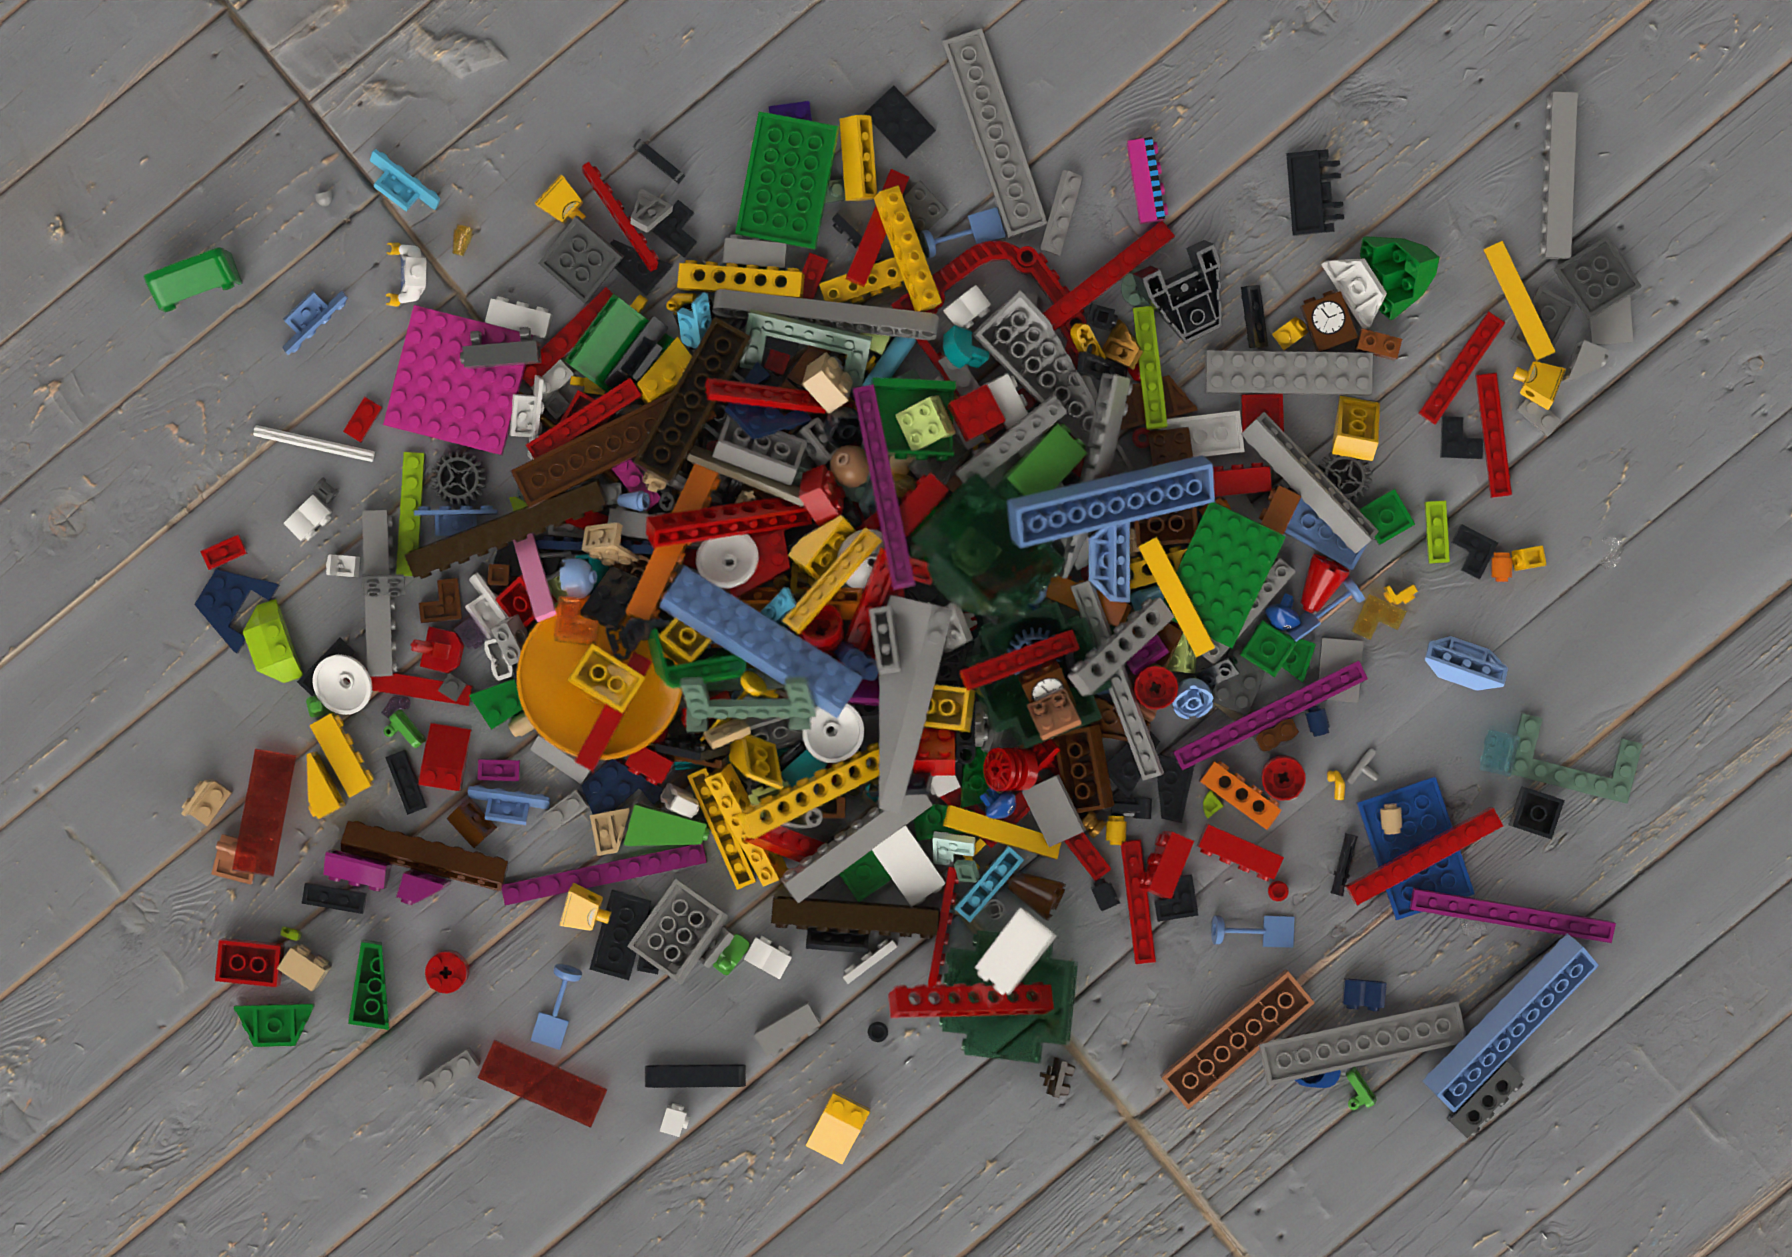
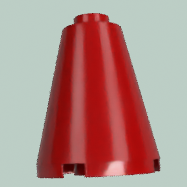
[1300,554,1350,613]

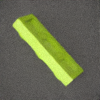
[1424,501,1450,564]

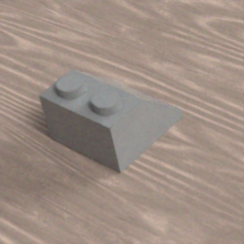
[1562,340,1608,383]

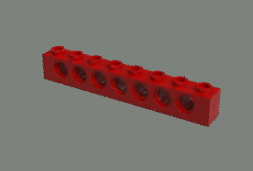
[646,497,812,548]
[888,982,1054,1018]

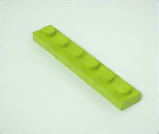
[1133,306,1167,430]
[396,452,425,576]

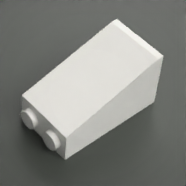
[872,825,946,907]
[975,908,1057,995]

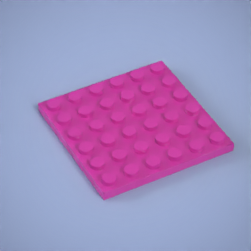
[383,305,533,456]

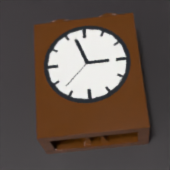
[1300,290,1358,352]
[1017,659,1077,707]

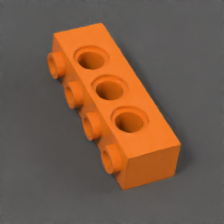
[1199,760,1281,830]

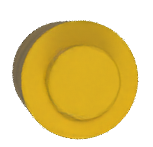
[1105,816,1127,845]

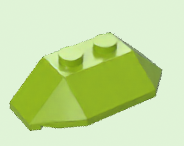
[243,599,304,683]

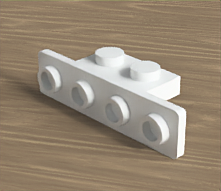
[509,375,546,460]
[465,573,509,640]

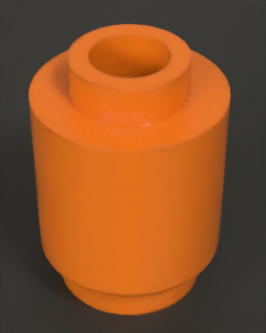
[1491,552,1512,582]

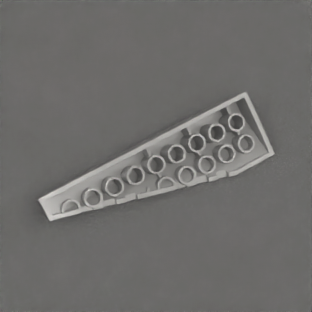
[972,290,1133,476]
[1059,373,1132,579]
[879,595,953,814]

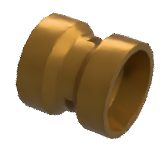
[1081,811,1107,839]

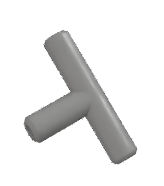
[1346,748,1379,784]

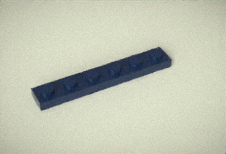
[536,536,655,554]

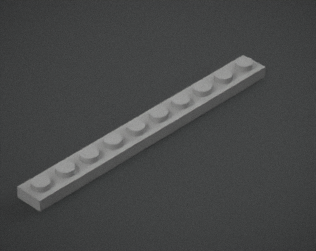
[1071,580,1164,780]

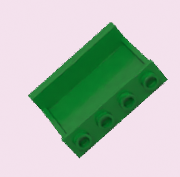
[564,294,675,407]
[871,377,956,462]

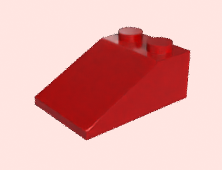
[418,723,472,791]

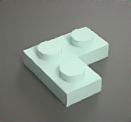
[933,831,975,866]

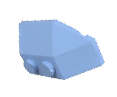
[1089,522,1130,603]
[1425,636,1508,691]

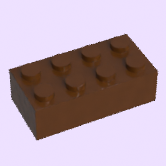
[1053,724,1114,813]

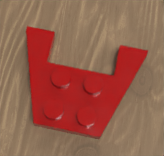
[730,529,790,598]

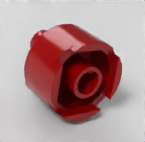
[425,950,469,994]

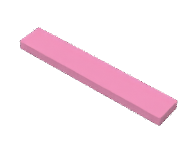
[513,533,557,622]

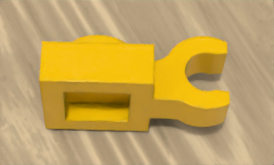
[570,376,605,395]

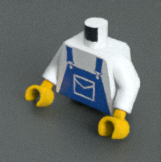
[386,243,426,307]

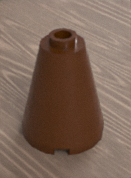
[1006,871,1066,921]

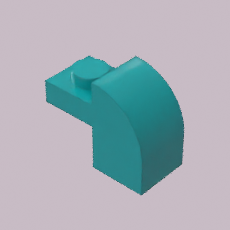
[943,325,989,369]

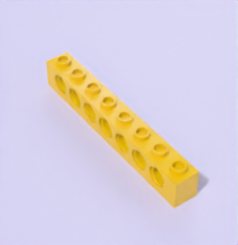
[737,742,879,839]

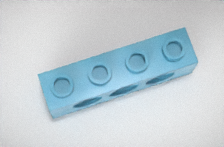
[954,845,1024,922]

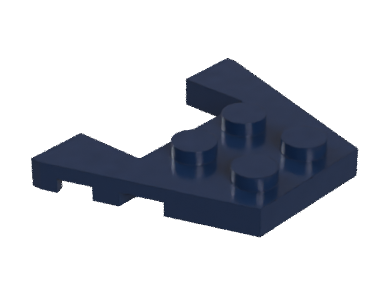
[725,362,812,440]
[194,569,280,654]
[581,759,664,814]

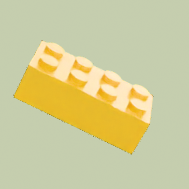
[923,685,975,732]

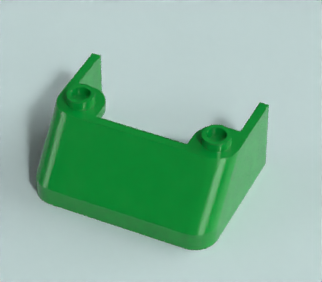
[143,247,243,313]
[648,629,746,688]

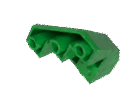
[1360,236,1440,320]

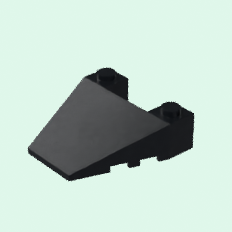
[1133,240,1222,344]

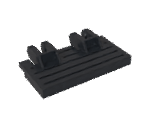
[1286,149,1344,236]

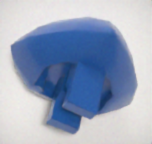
[1265,593,1301,631]
[980,788,1016,819]

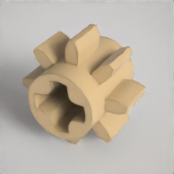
[643,472,667,493]

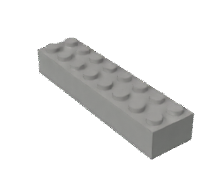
[1204,350,1373,396]

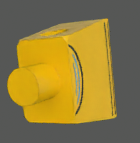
[535,175,586,224]
[1512,361,1566,410]
[560,883,612,931]

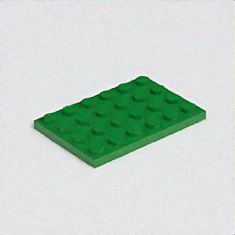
[735,111,840,250]
[1163,502,1286,648]

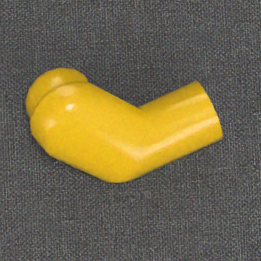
[666,293,697,312]
[1327,770,1345,800]

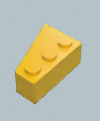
[637,337,692,405]

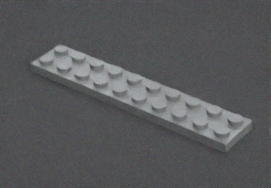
[942,28,1048,238]
[1259,1002,1466,1085]

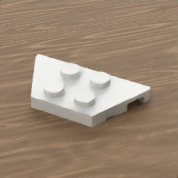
[1321,259,1387,329]

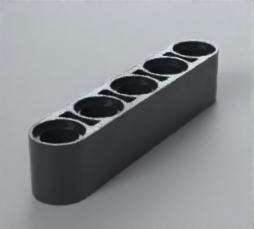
[645,1064,746,1088]

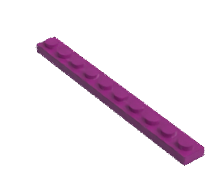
[853,384,915,589]
[1173,660,1368,770]
[502,843,707,905]
[1410,888,1616,943]

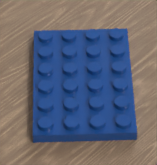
[1357,776,1475,920]

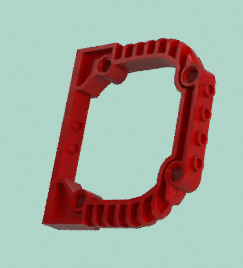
[891,241,1086,438]

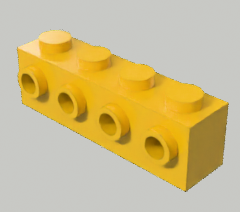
[839,115,877,201]
[819,257,904,304]
[309,713,374,798]

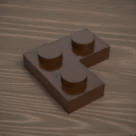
[419,578,463,623]

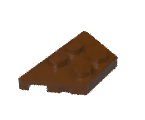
[1120,375,1198,430]

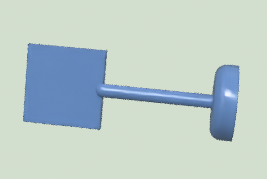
[920,207,1006,258]
[1286,576,1365,642]
[1211,915,1294,948]
[530,964,582,1050]

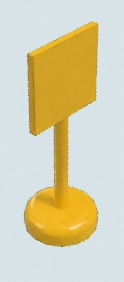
[700,671,767,741]

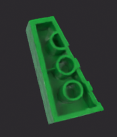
[469,679,523,730]
[348,939,389,1030]

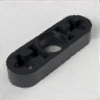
[632,139,685,184]

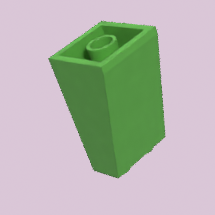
[1003,423,1087,496]
[624,803,711,846]

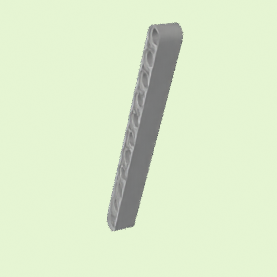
[712,289,939,340]

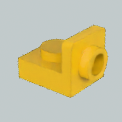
[1511,545,1547,571]

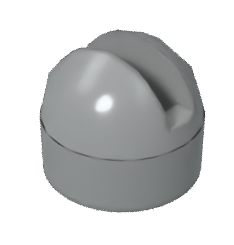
[315,190,333,206]

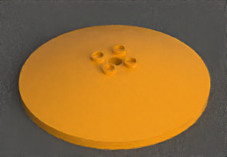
[517,595,683,760]

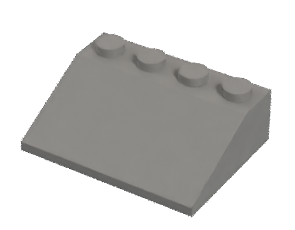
[627,879,729,984]

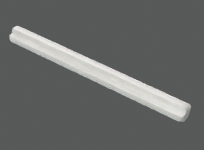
[253,425,375,462]

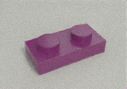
[1126,634,1169,676]
[477,759,520,781]

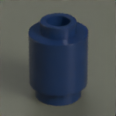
[1305,705,1330,737]

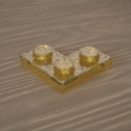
[1351,594,1407,640]

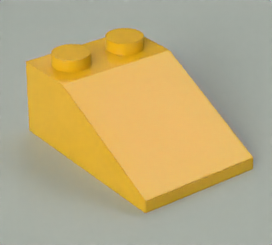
[1332,396,1380,461]
[788,515,856,581]
[659,618,712,665]
[568,644,645,713]
[729,734,783,790]
[307,751,346,819]
[806,1090,870,1164]

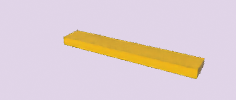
[1483,241,1555,361]
[782,527,882,634]
[1138,537,1215,657]
[943,805,1061,859]

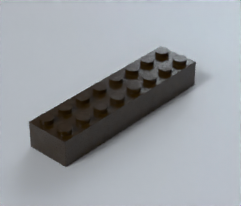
[633,317,752,485]
[771,896,939,939]

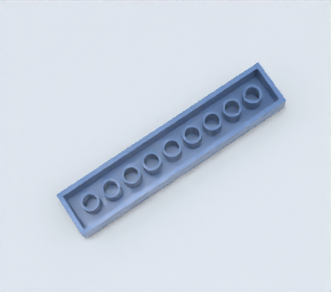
[1008,455,1215,548]
[659,566,863,718]
[1422,933,1599,1113]

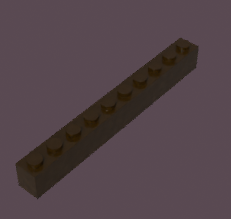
[404,479,608,579]

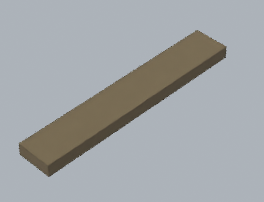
[687,445,804,506]

